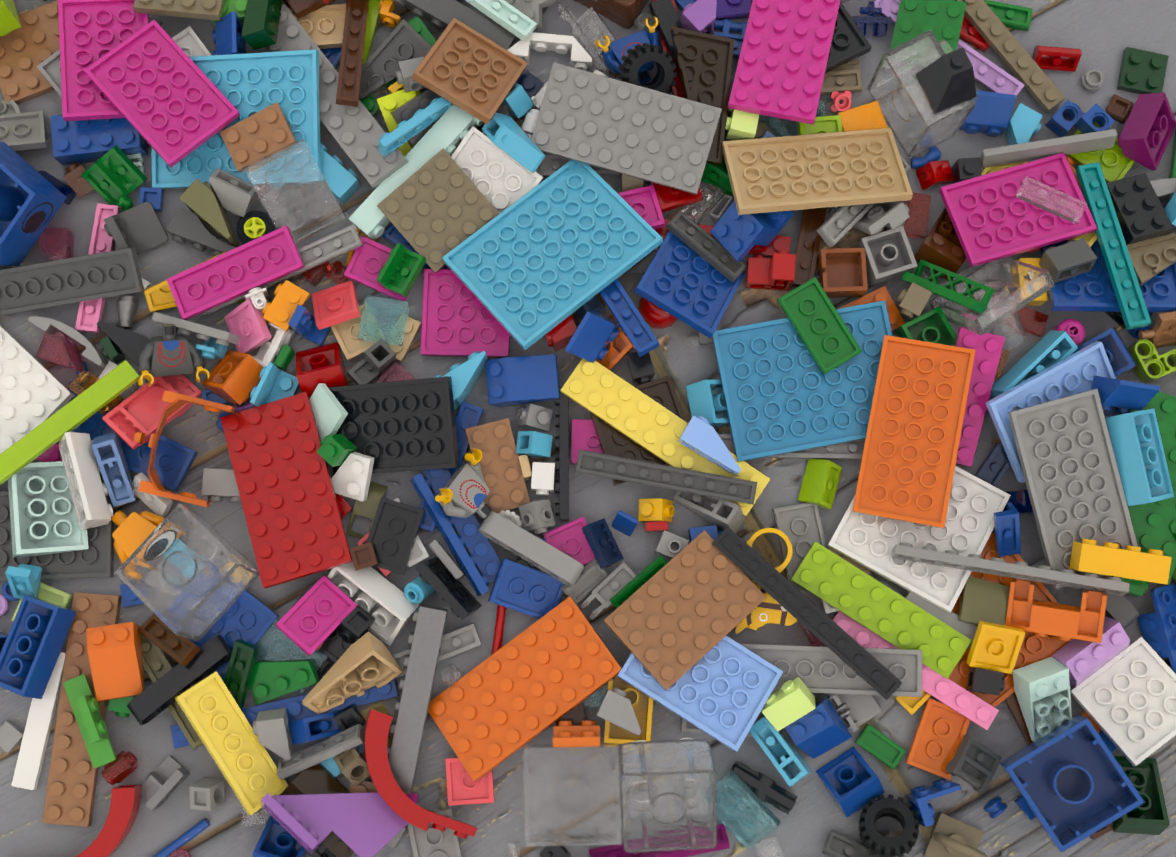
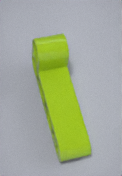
[1128,339,1176,383]

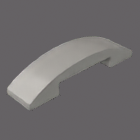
[28,316,108,369]

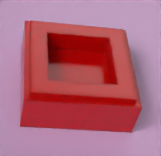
[645,521,668,533]

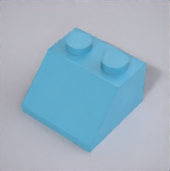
[686,379,729,428]

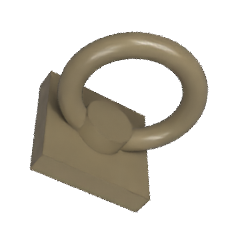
[922,812,988,857]

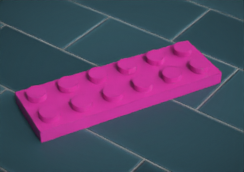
[167,226,305,320]
[955,327,1005,467]

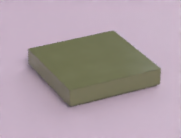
[958,576,1010,626]

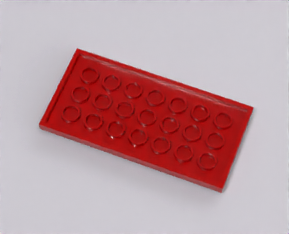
[220,392,353,589]

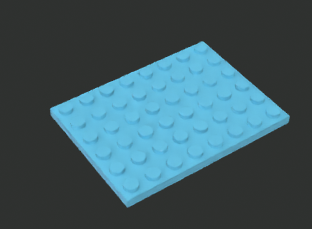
[151,49,321,189]
[442,160,663,350]

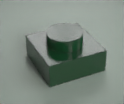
[100,336,125,363]

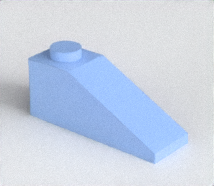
[677,415,741,476]

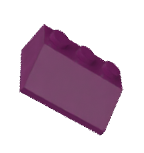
[1118,92,1176,170]

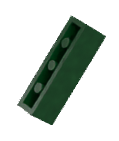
[242,0,283,50]

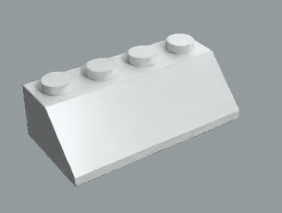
[58,432,113,530]
[327,562,420,646]

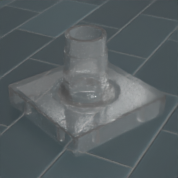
[929,257,1055,350]

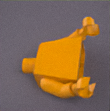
[111,510,181,581]

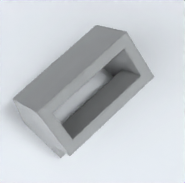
[709,194,734,223]

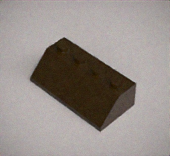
[280,763,354,857]

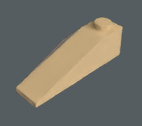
[302,632,402,714]

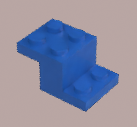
[710,200,795,261]

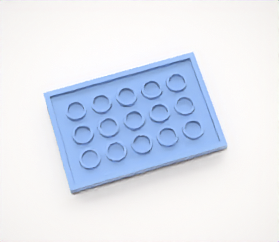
[986,341,1126,483]
[617,636,783,752]

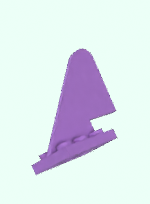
[261,792,415,857]

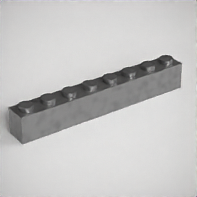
[387,605,448,794]

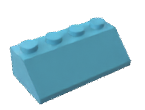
[1106,408,1174,506]

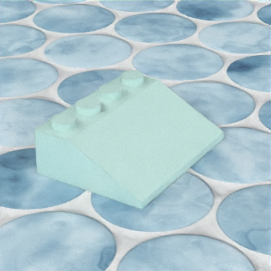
[8,461,89,558]

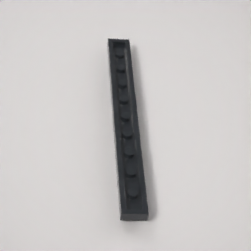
[712,526,902,700]

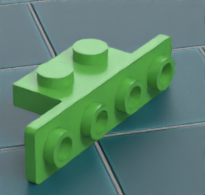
[63,674,117,768]

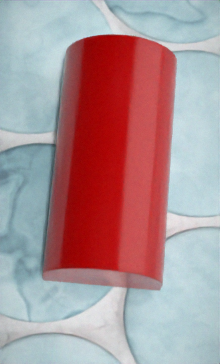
[1032,45,1082,72]

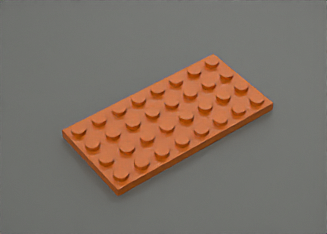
[852,335,976,529]
[428,596,622,782]

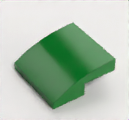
[82,145,147,205]

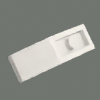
[508,32,592,71]

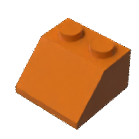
[201,350,263,405]

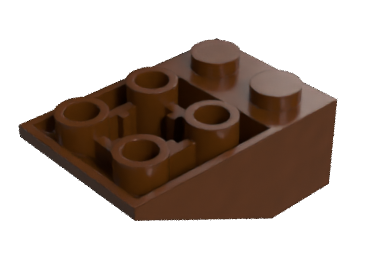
[914,207,966,282]

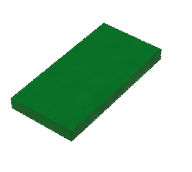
[777,277,862,375]

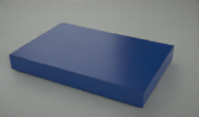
[488,558,565,619]

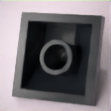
[916,47,977,115]

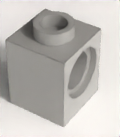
[189,777,226,811]

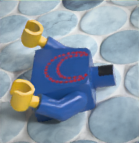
[595,16,660,84]

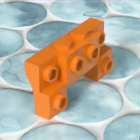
[1005,578,1107,643]

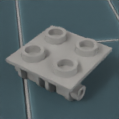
[819,693,882,733]

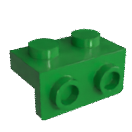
[377,243,426,298]

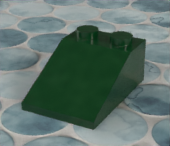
[1112,756,1170,835]

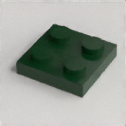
[1117,47,1169,94]

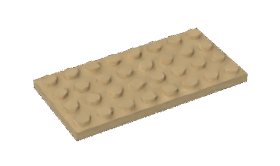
[722,128,913,215]

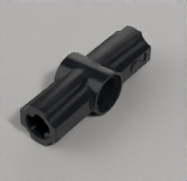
[727,761,797,814]

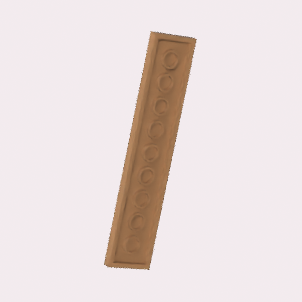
[42,592,121,827]

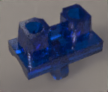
[852,1,892,37]

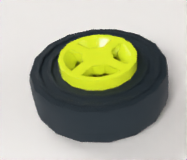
[236,210,276,244]

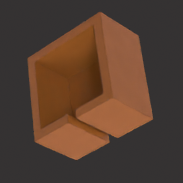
[817,248,868,298]

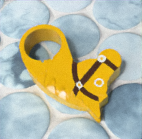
[735,528,797,634]

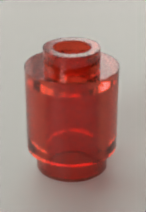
[101,751,138,785]

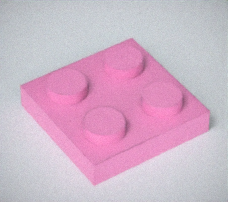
[224,298,272,354]

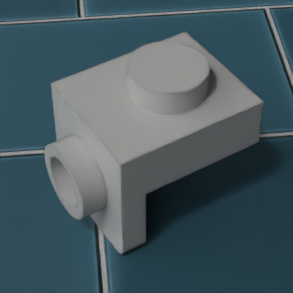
[516,403,553,432]

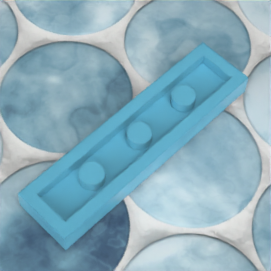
[378,96,452,157]

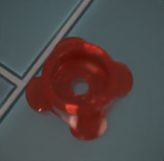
[326,261,348,285]

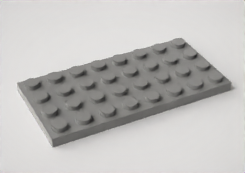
[531,63,722,195]
[1008,389,1138,589]

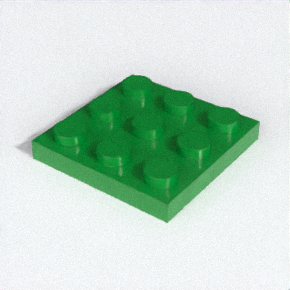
[888,0,967,65]

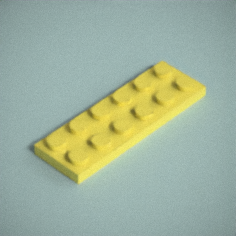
[175,671,288,815]

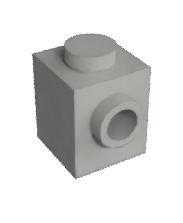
[396,56,426,92]
[655,530,689,559]

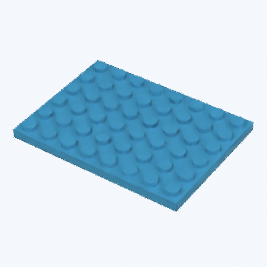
[712,300,893,462]

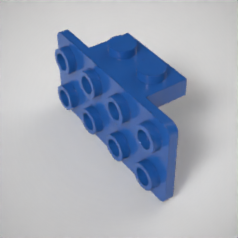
[1138,583,1176,674]

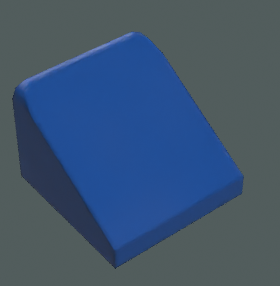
[612,510,638,536]

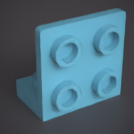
[250,362,300,407]

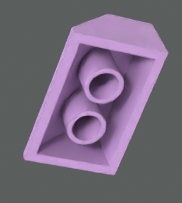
[1051,616,1130,690]

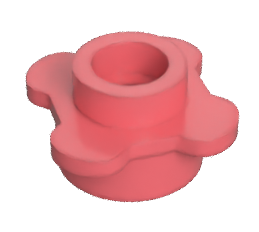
[830,90,852,113]

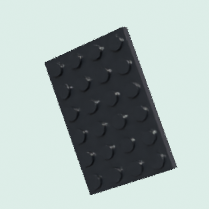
[329,376,459,476]

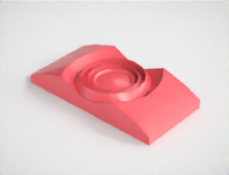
[102,374,202,449]

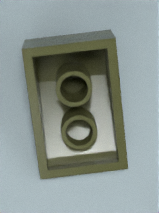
[179,179,240,247]

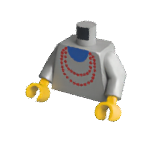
[435,448,492,519]

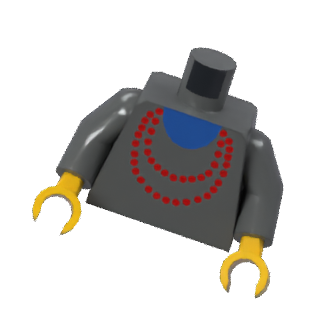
[138,324,210,387]

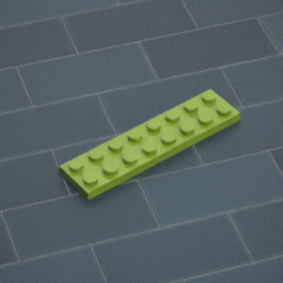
[791,541,972,679]

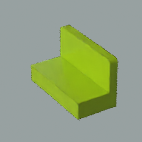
[798,459,842,509]

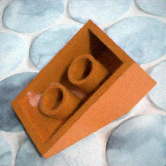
[86,622,144,702]

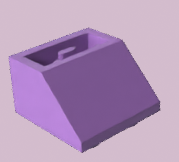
[681,0,717,34]

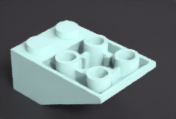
[1013,657,1072,742]

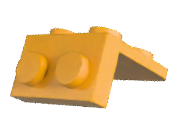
[262,280,310,332]

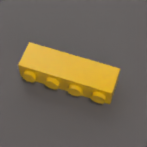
[1069,538,1172,584]

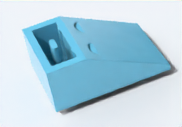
[434,351,488,410]

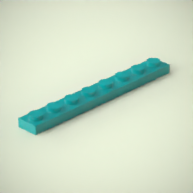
[1076,162,1151,330]

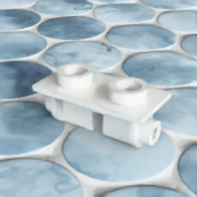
[245,287,270,316]

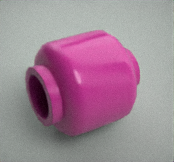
[1053,319,1085,346]

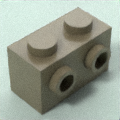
[896,282,933,319]

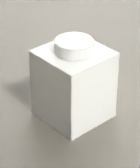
[531,462,555,496]

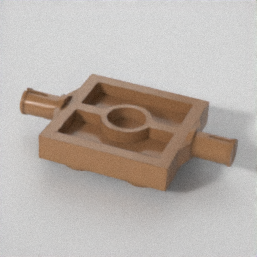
[1138,311,1176,348]

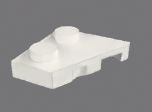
[331,452,375,502]

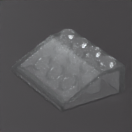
[242,139,345,245]

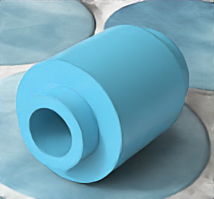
[404,576,435,604]

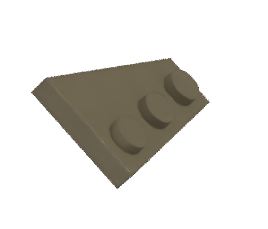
[1127,232,1176,286]

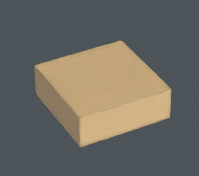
[518,454,532,480]

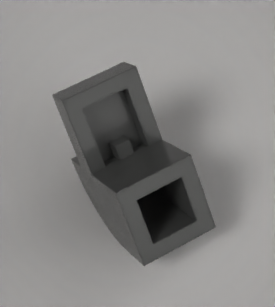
[347,339,396,385]

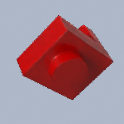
[916,160,955,190]

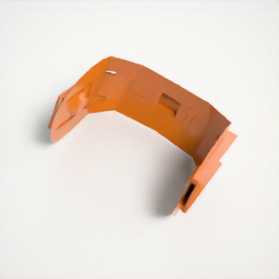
[133,390,240,507]

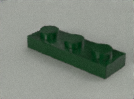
[224,639,259,710]

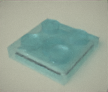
[358,295,410,346]

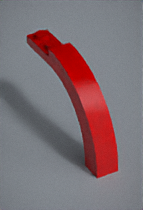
[364,709,477,839]
[75,784,142,857]

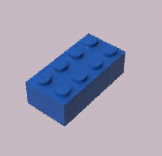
[50,114,148,166]

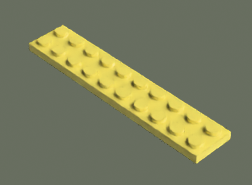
[560,358,770,516]

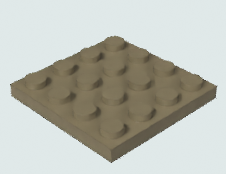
[377,149,499,273]

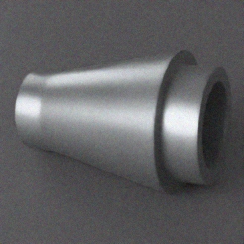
[116,295,139,327]

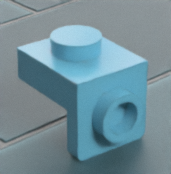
[195,337,228,360]

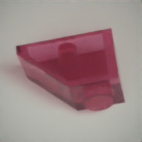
[38,228,75,261]
[36,331,85,373]

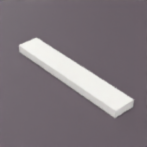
[11,652,66,790]

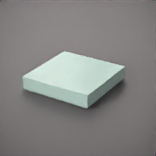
[310,383,348,441]

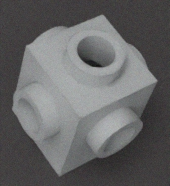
[519,499,555,535]

